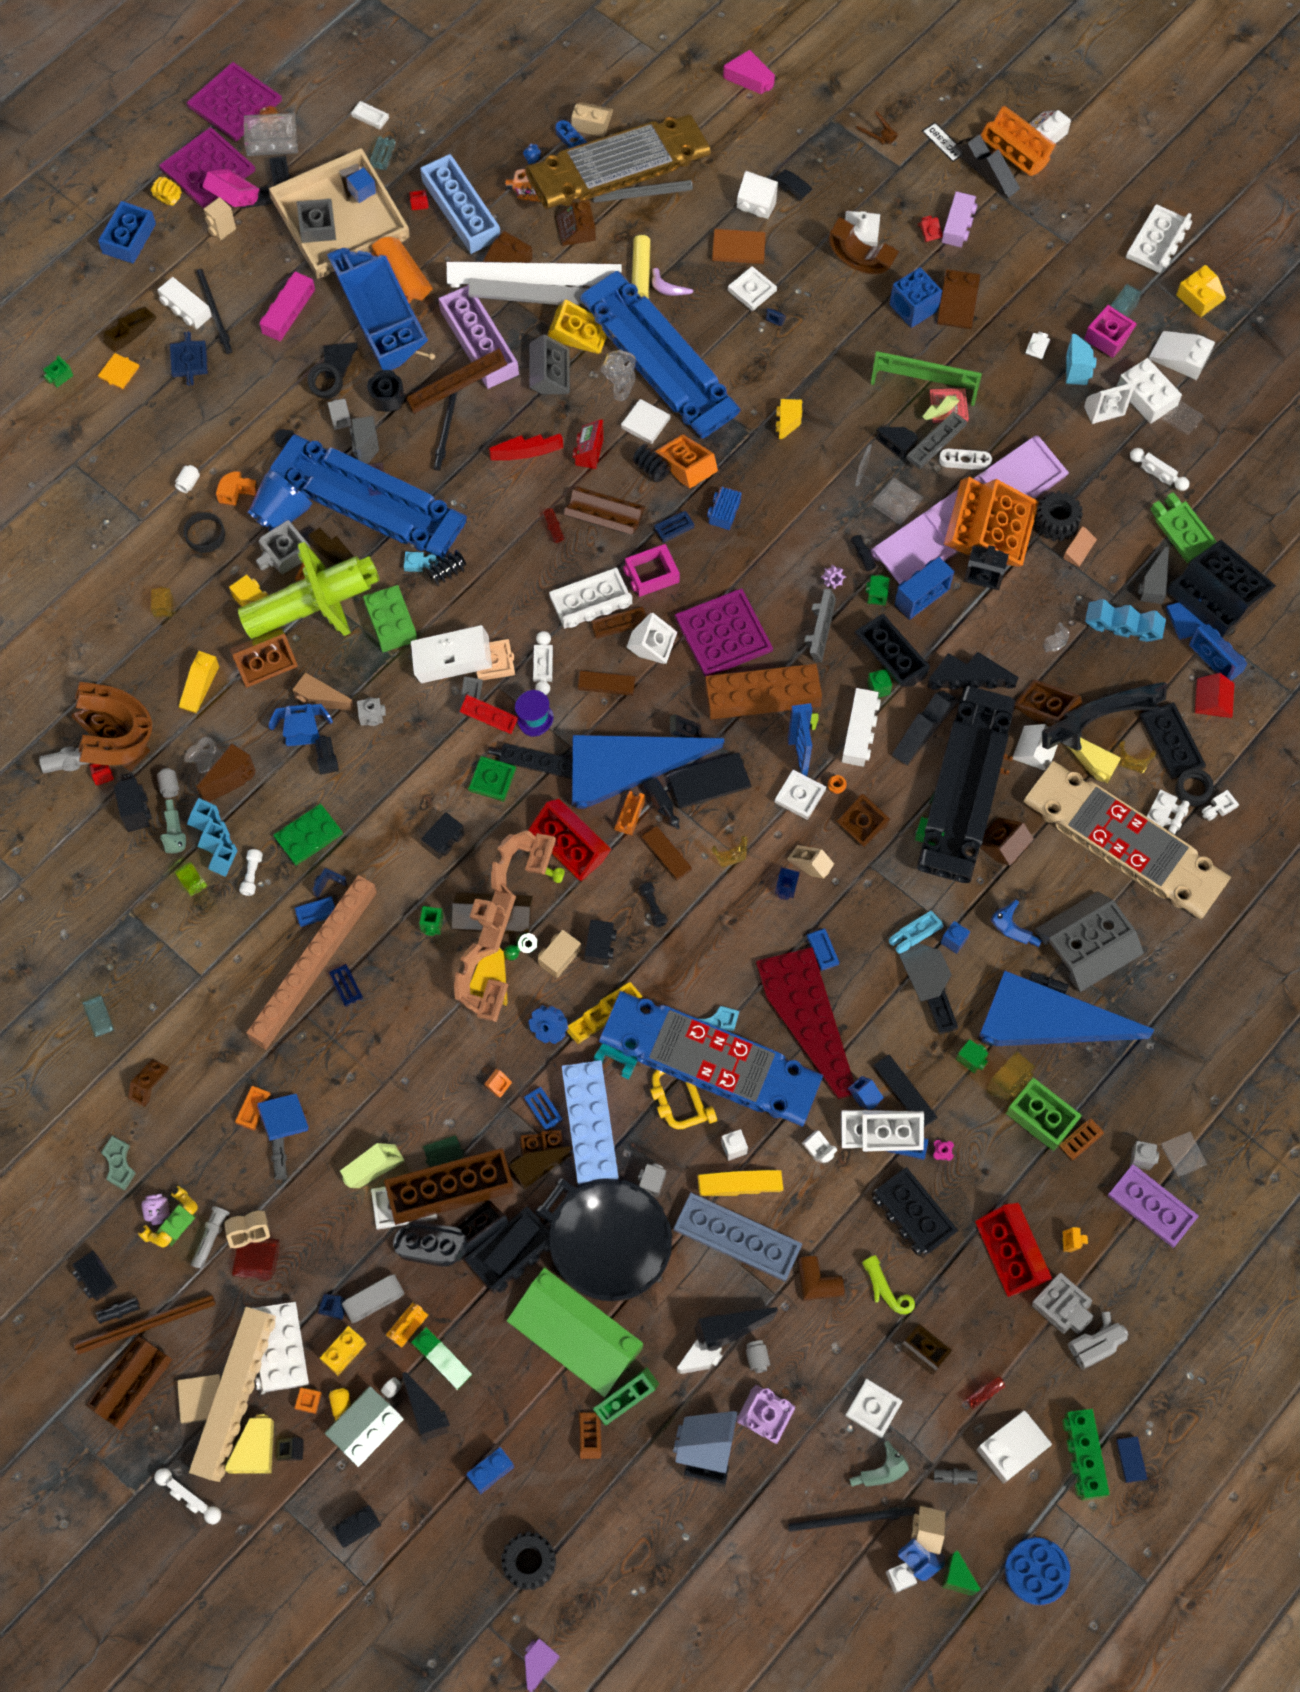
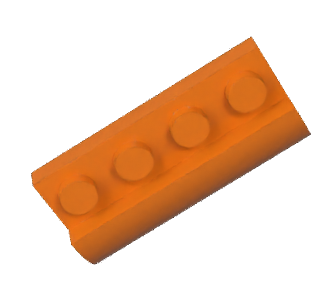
[981,106,1056,176]
[371,237,433,303]

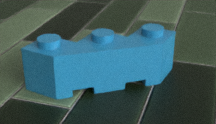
[1085,599,1166,642]
[187,798,238,877]

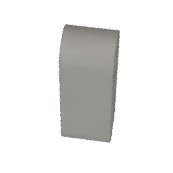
[342,1275,405,1323]

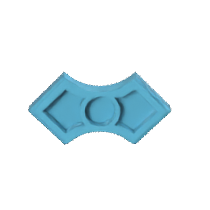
[699,1006,739,1031]

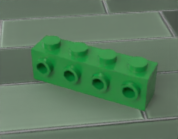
[1062,1409,1110,1501]

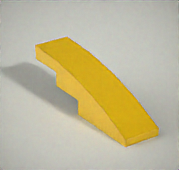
[567,982,642,1045]
[698,1170,783,1196]

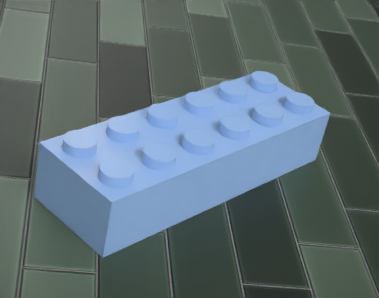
[420,154,500,254]
[562,1061,618,1187]

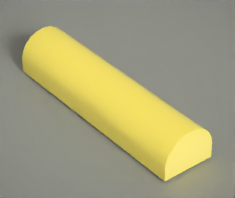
[631,235,650,299]

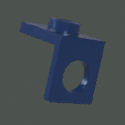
[312,868,347,898]

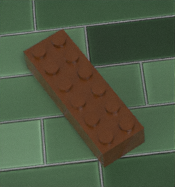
[384,1148,514,1225]

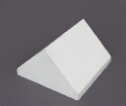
[1013,724,1058,771]

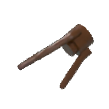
[856,111,898,145]

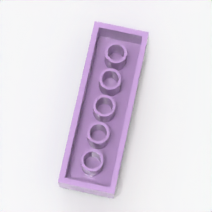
[439,285,519,389]

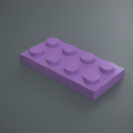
[1108,1164,1198,1248]

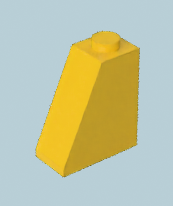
[470,948,508,1006]

